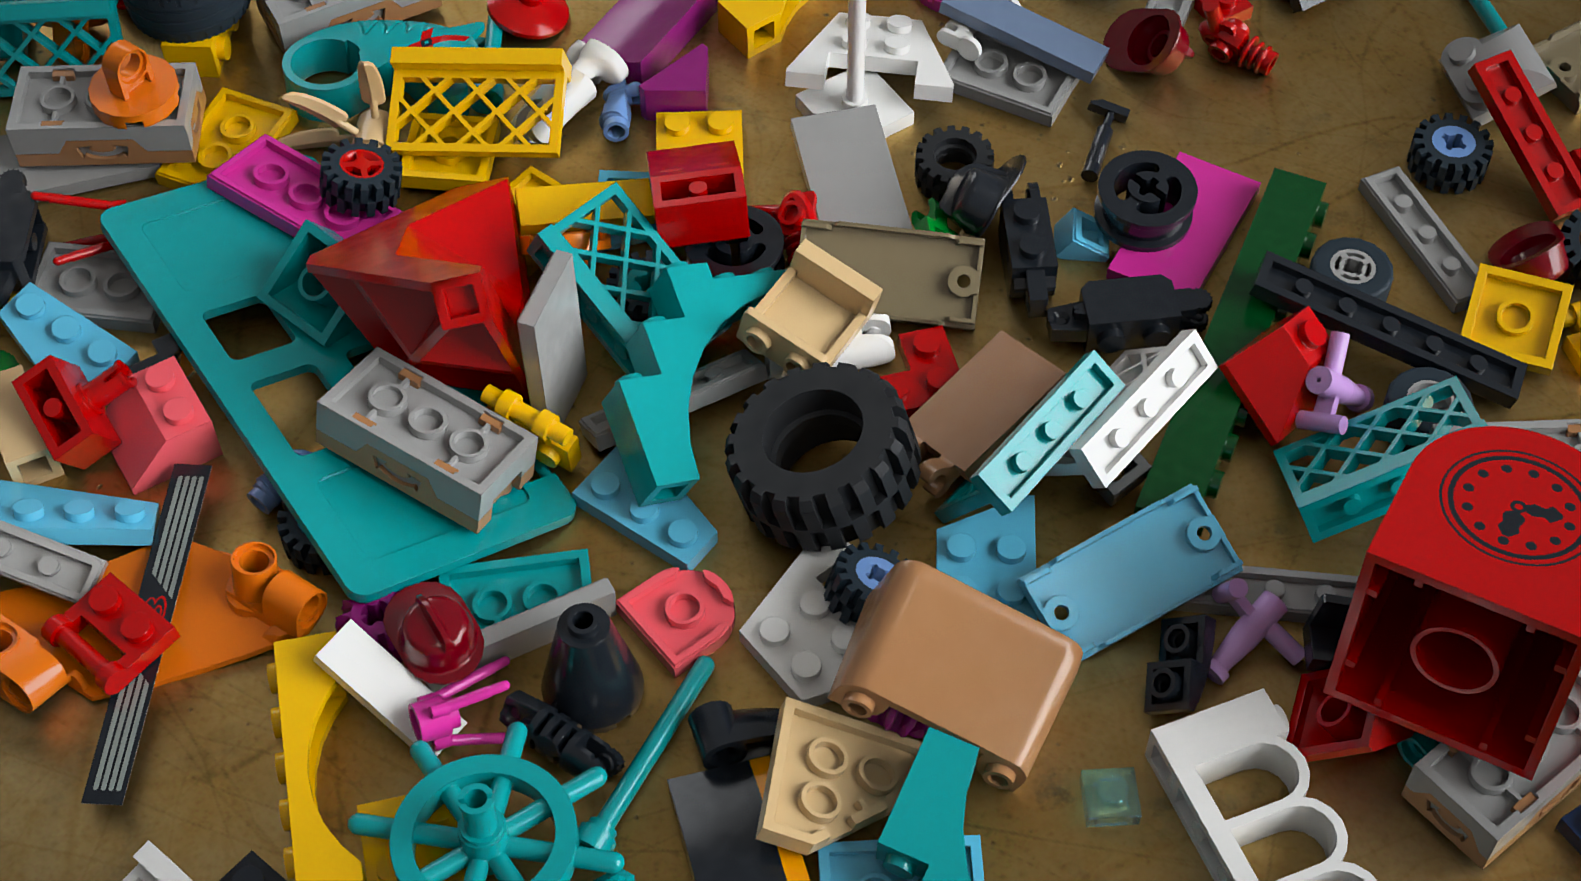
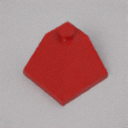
[1218,306,1330,446]
[1286,669,1415,762]

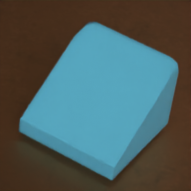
[1054,207,1109,262]

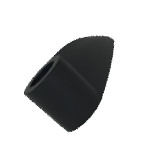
[688,700,780,770]

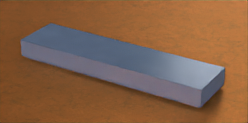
[939,0,1110,84]

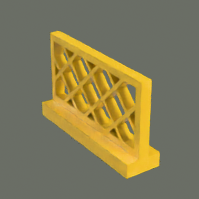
[386,47,572,158]

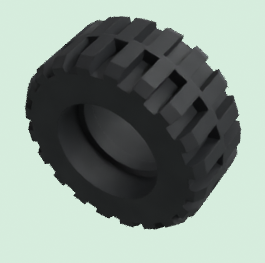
[724,362,922,552]

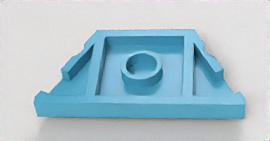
[936,495,1037,620]

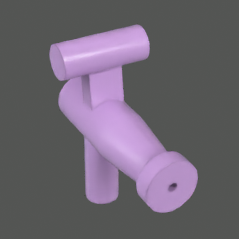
[1295,331,1375,435]
[1208,578,1305,685]

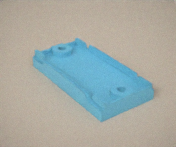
[1017,484,1244,662]

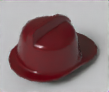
[1103,8,1195,76]
[1488,221,1569,280]
[383,582,484,685]

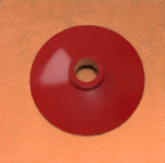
[487,0,569,40]

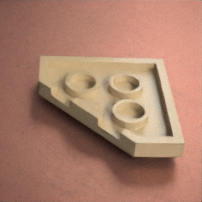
[755,697,922,856]

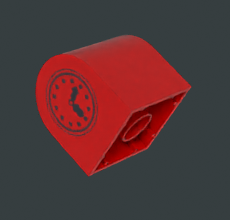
[1323,426,1581,781]

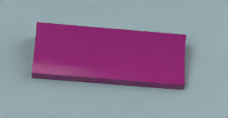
[581,0,718,84]

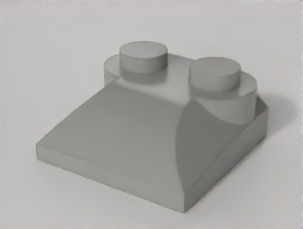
[1438,24,1557,127]

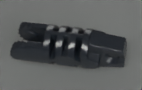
[499,690,626,777]

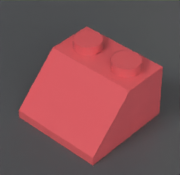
[105,356,223,495]

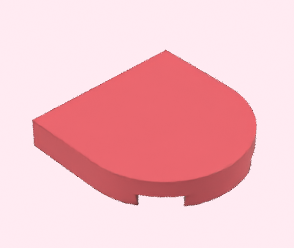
[616,567,735,678]

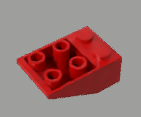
[646,140,750,247]

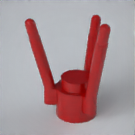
[30,191,127,266]

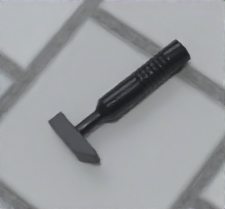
[1081,99,1130,183]

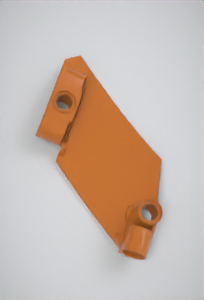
[0,541,328,714]

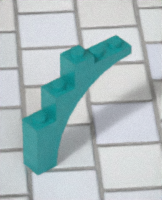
[601,261,787,507]
[876,727,980,881]

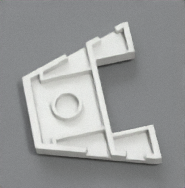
[785,12,954,103]
[739,542,856,706]

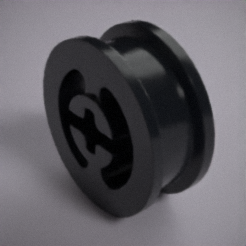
[1094,150,1198,252]
[684,205,785,277]

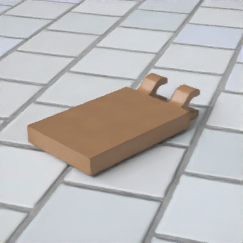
[909,330,1067,499]

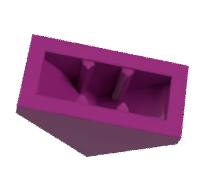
[639,43,709,121]

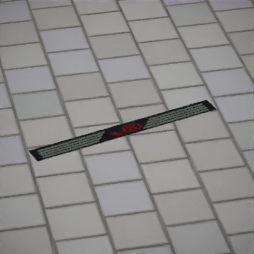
[81,464,212,805]

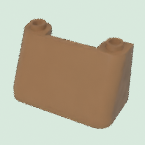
[827,560,1083,792]

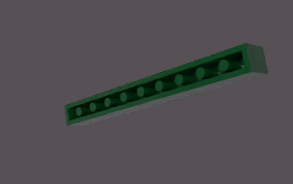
[1134,168,1330,537]

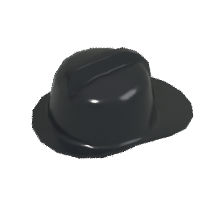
[939,154,1027,238]

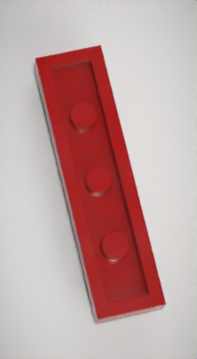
[1467,49,1581,222]

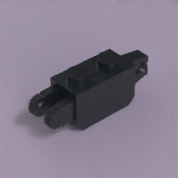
[0,169,48,309]
[998,182,1058,318]
[1046,274,1213,354]

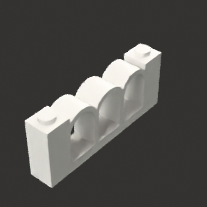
[1145,688,1377,881]

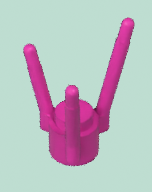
[408,656,510,751]

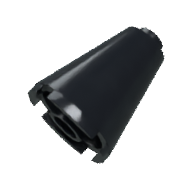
[541,603,644,734]

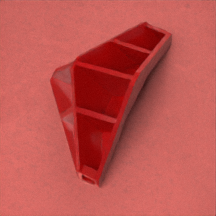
[306,176,530,399]

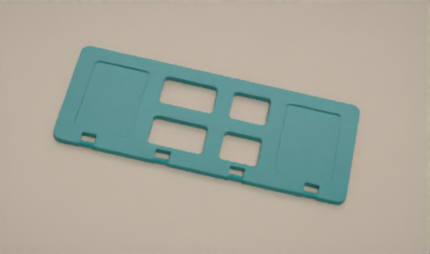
[100,155,576,603]

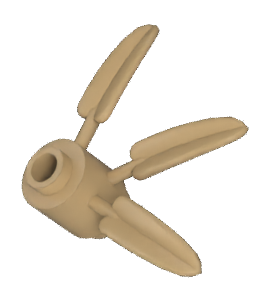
[278,61,401,150]

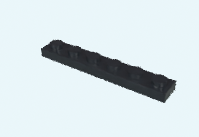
[1249,250,1528,409]

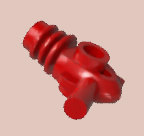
[1198,0,1279,76]
[749,190,818,264]

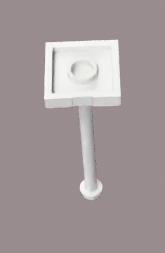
[796,0,914,138]

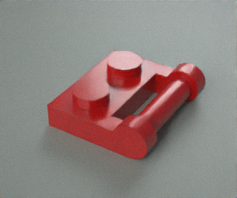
[41,572,181,695]

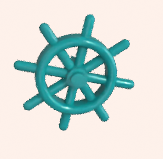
[347,722,625,881]

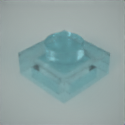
[1080,767,1142,827]

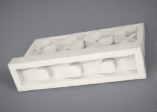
[1045,329,1218,488]

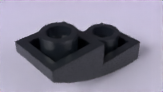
[1144,614,1216,715]

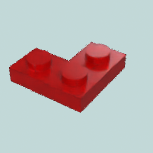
[880,325,959,418]

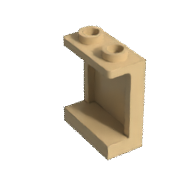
[736,239,883,374]

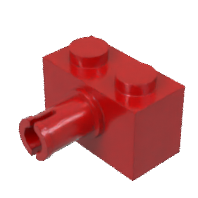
[11,355,138,470]

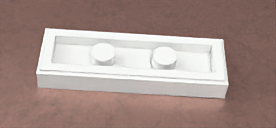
[313,619,467,756]

